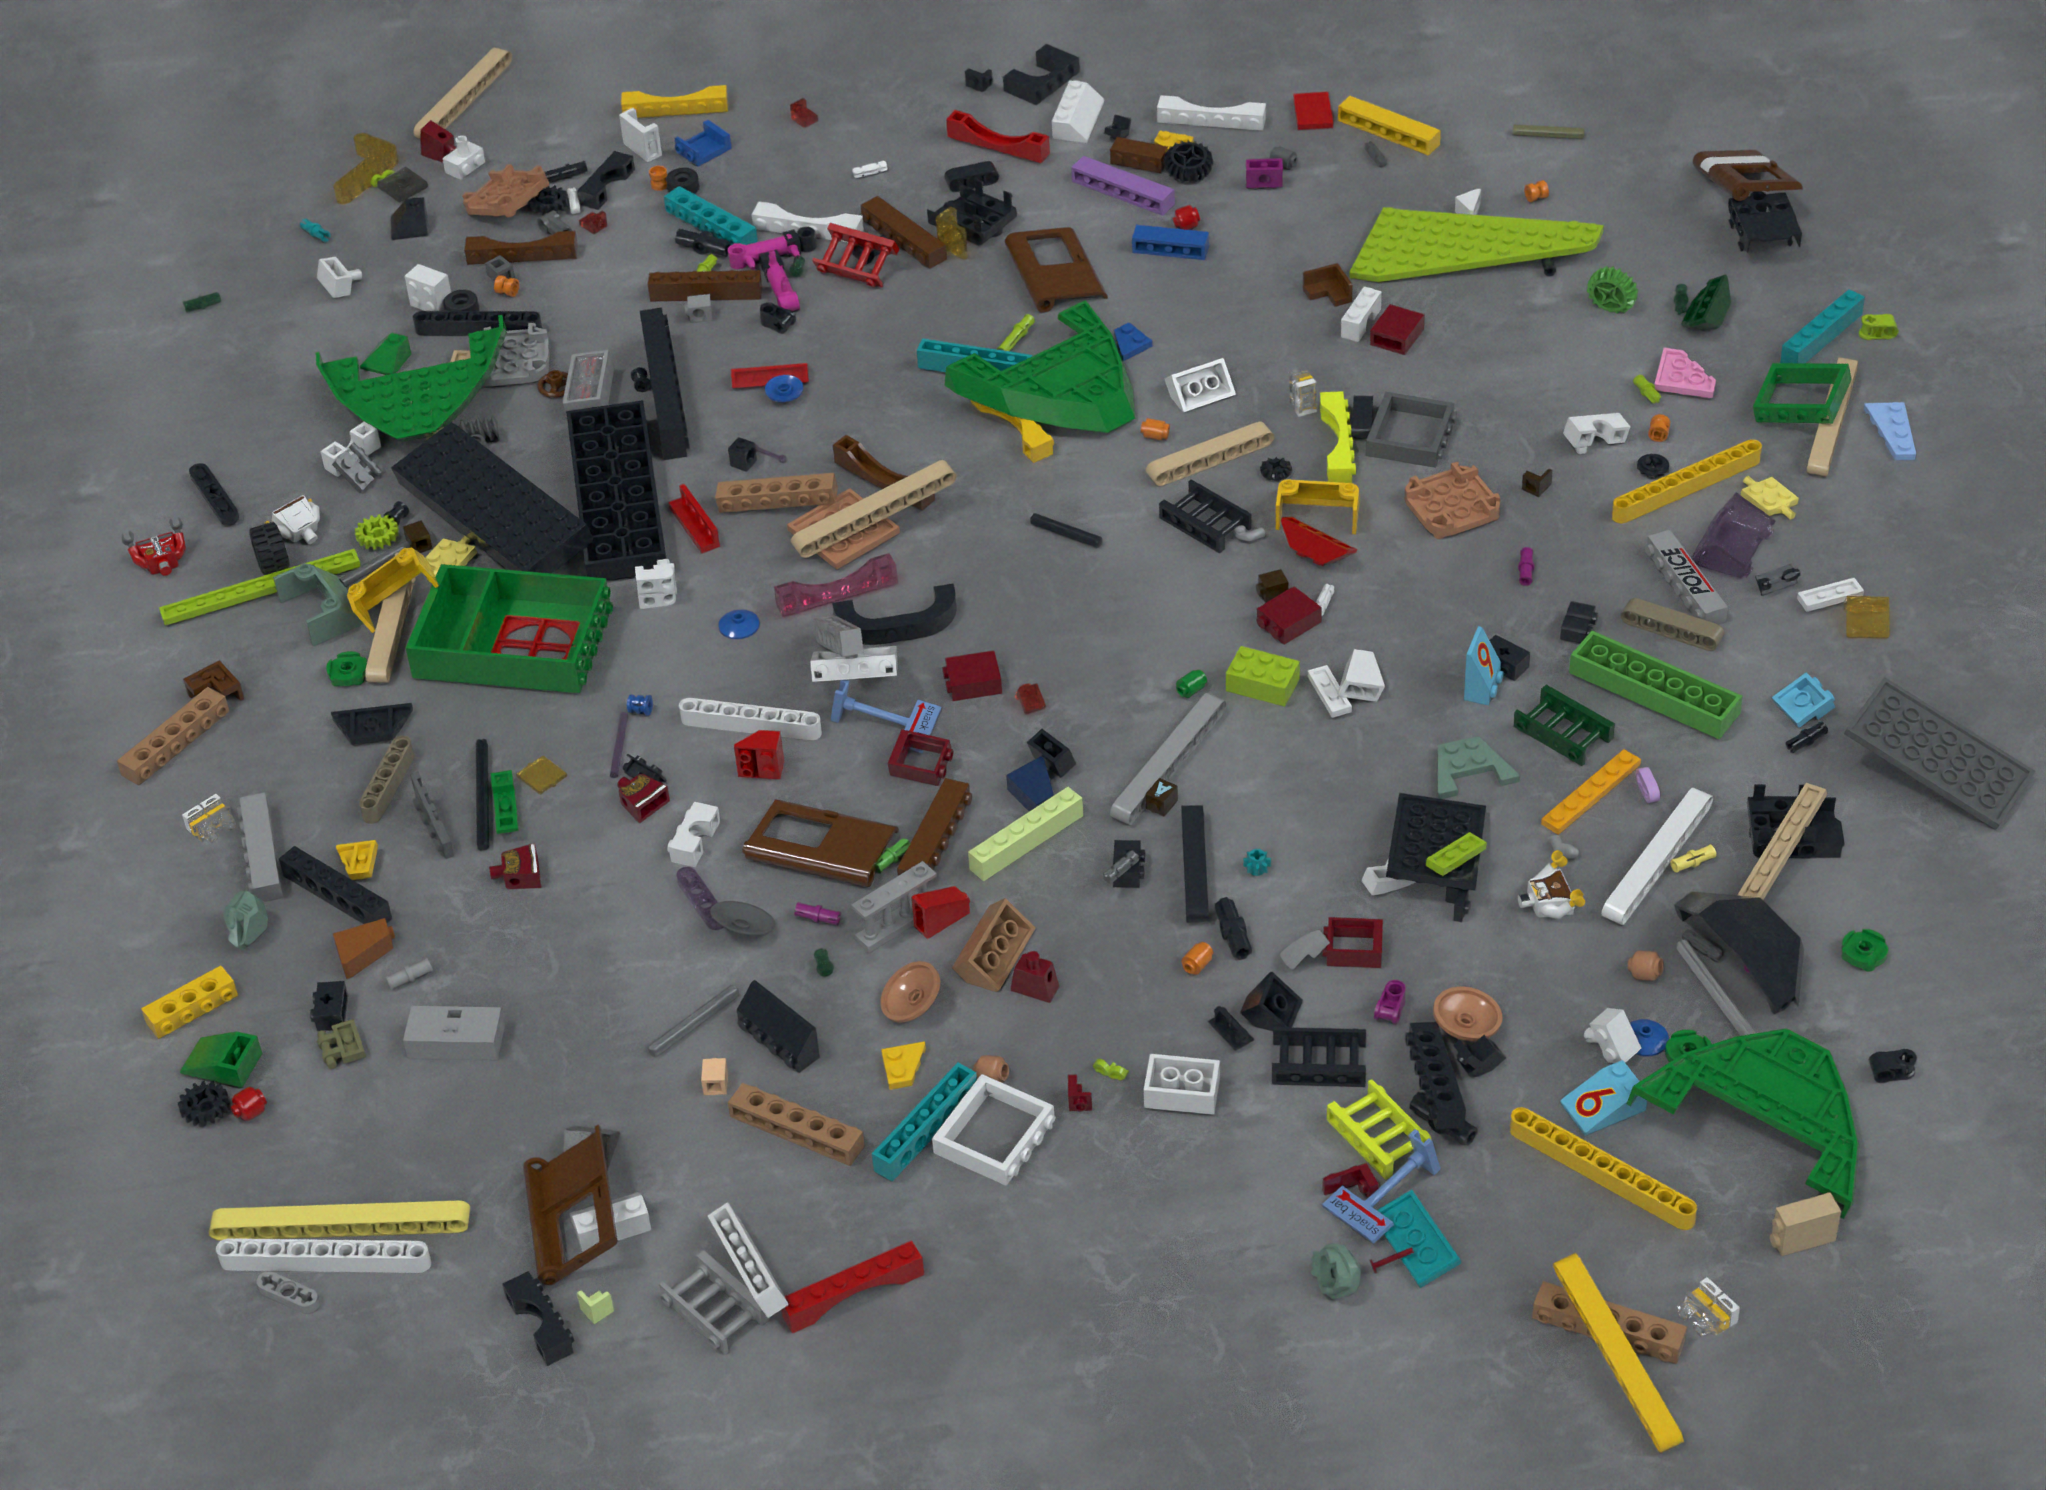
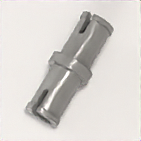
[386,958,433,990]

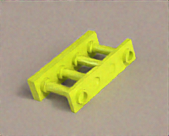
[1327,1079,1431,1180]

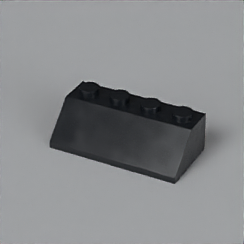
[736,980,820,1073]

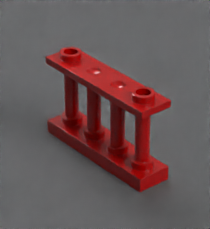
[812,223,900,288]

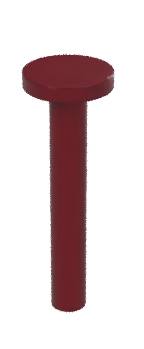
[1369,1247,1414,1274]

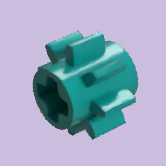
[1243,849,1271,876]

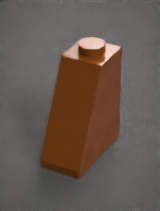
[333,918,395,979]

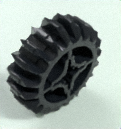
[1164,139,1213,183]

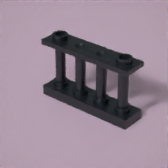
[1159,479,1251,554]
[1272,1027,1366,1087]

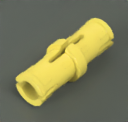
[1670,844,1716,873]

